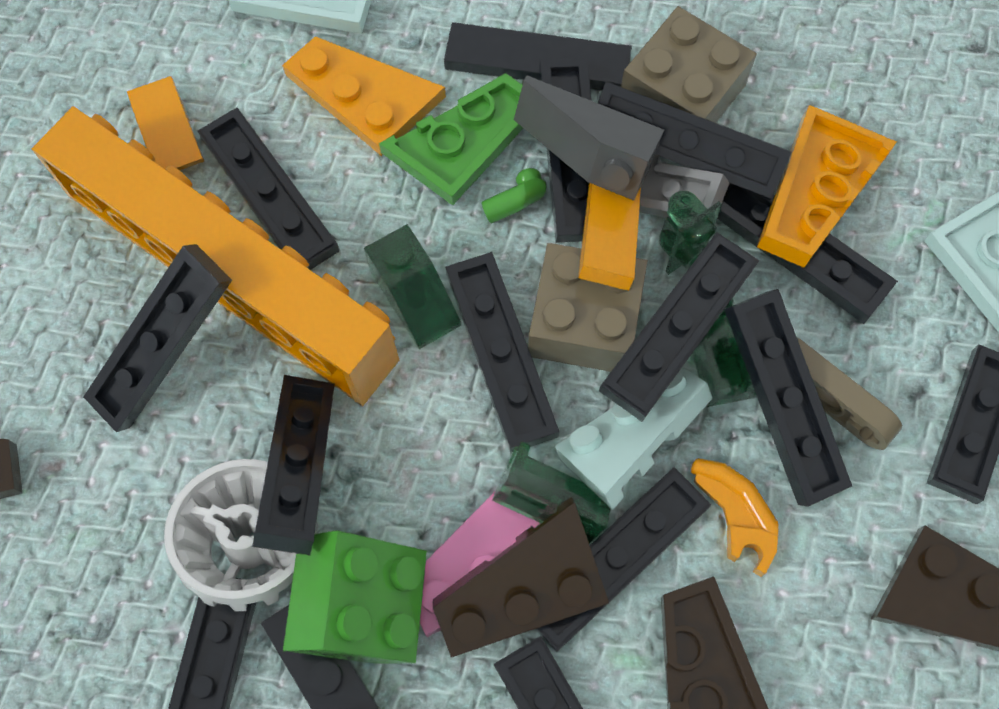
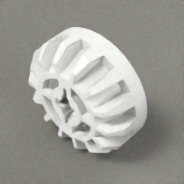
[164,459,318,611]

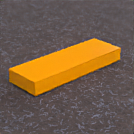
[578,183,641,291]

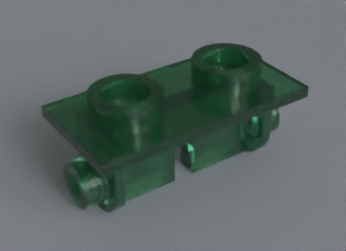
[659,190,722,275]

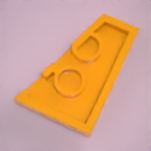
[282,36,446,156]

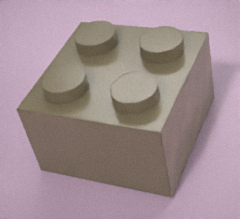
[621,6,757,123]
[528,243,648,372]

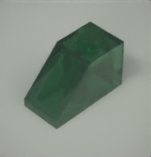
[364,224,461,349]

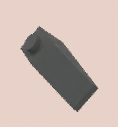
[514,76,664,200]

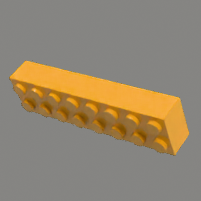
[31,106,400,407]

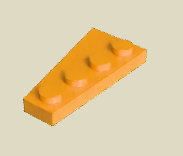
[757,105,897,268]

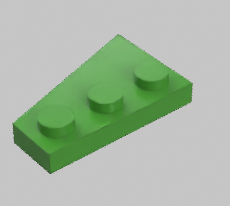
[379,73,524,206]

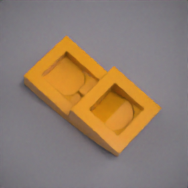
[127,76,205,170]

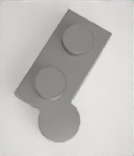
[639,154,730,227]

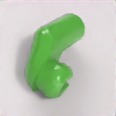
[481,168,547,223]

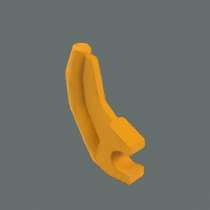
[691,458,778,577]

